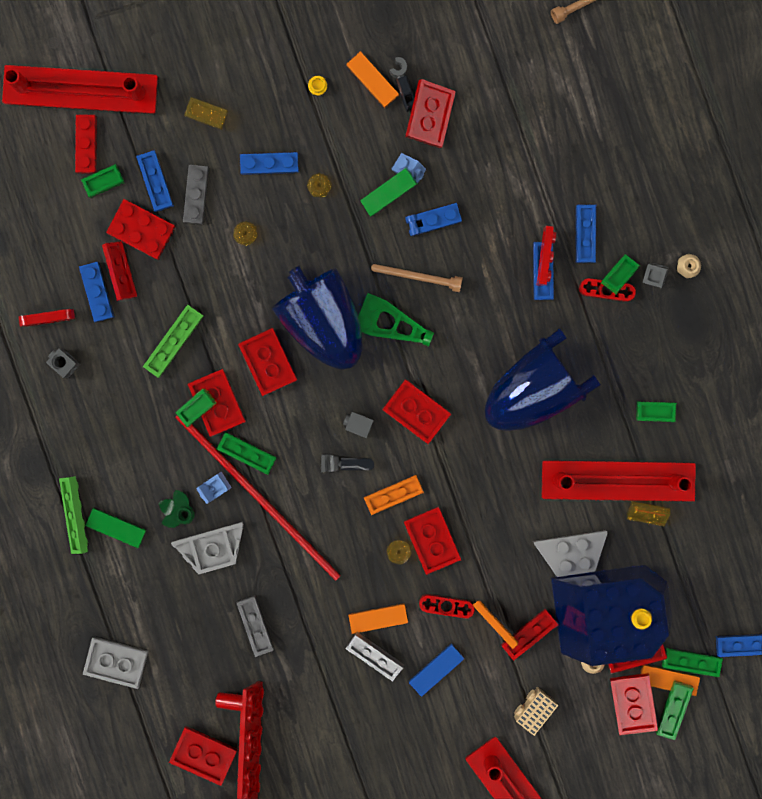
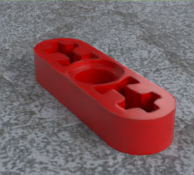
[579,278,636,302]
[18,309,75,327]
[419,594,474,618]

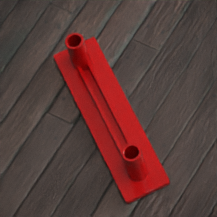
[2,65,158,114]
[542,461,696,501]
[216,681,264,799]
[466,736,542,799]

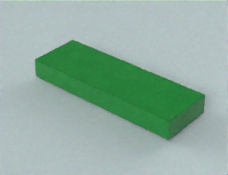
[360,168,418,217]
[217,432,277,475]
[86,508,147,548]
[662,648,723,677]
[656,681,694,740]

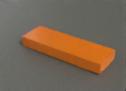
[346,51,399,108]
[364,475,424,515]
[473,601,519,649]
[348,603,408,634]
[641,665,700,696]

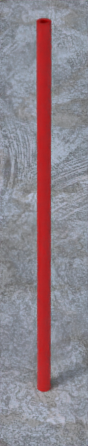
[175,415,341,581]

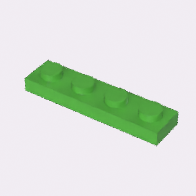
[143,304,204,378]
[59,476,88,554]

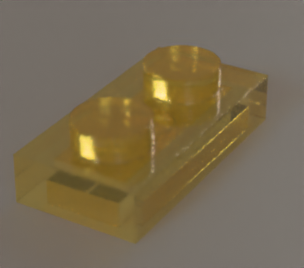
[185,97,228,130]
[627,501,670,526]

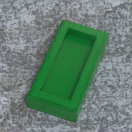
[81,164,125,198]
[601,254,640,294]
[175,388,217,427]
[636,402,676,422]

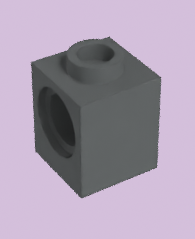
[643,262,669,288]
[46,348,81,378]
[343,412,373,438]

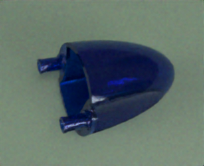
[271,266,362,370]
[485,328,601,431]

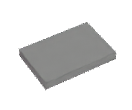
[83,637,149,689]

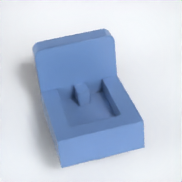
[392,153,426,183]
[197,472,232,504]

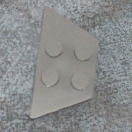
[171,522,244,574]
[533,530,607,577]

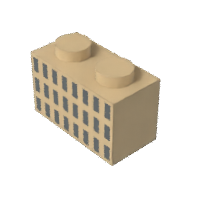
[514,687,558,736]

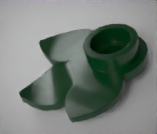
[159,490,195,528]

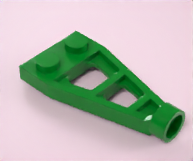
[353,293,434,347]

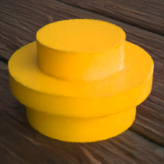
[308,76,327,96]
[631,608,652,629]

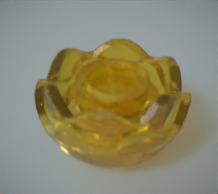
[307,173,331,197]
[233,221,257,246]
[387,540,411,564]

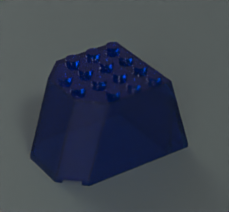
[551,565,672,666]

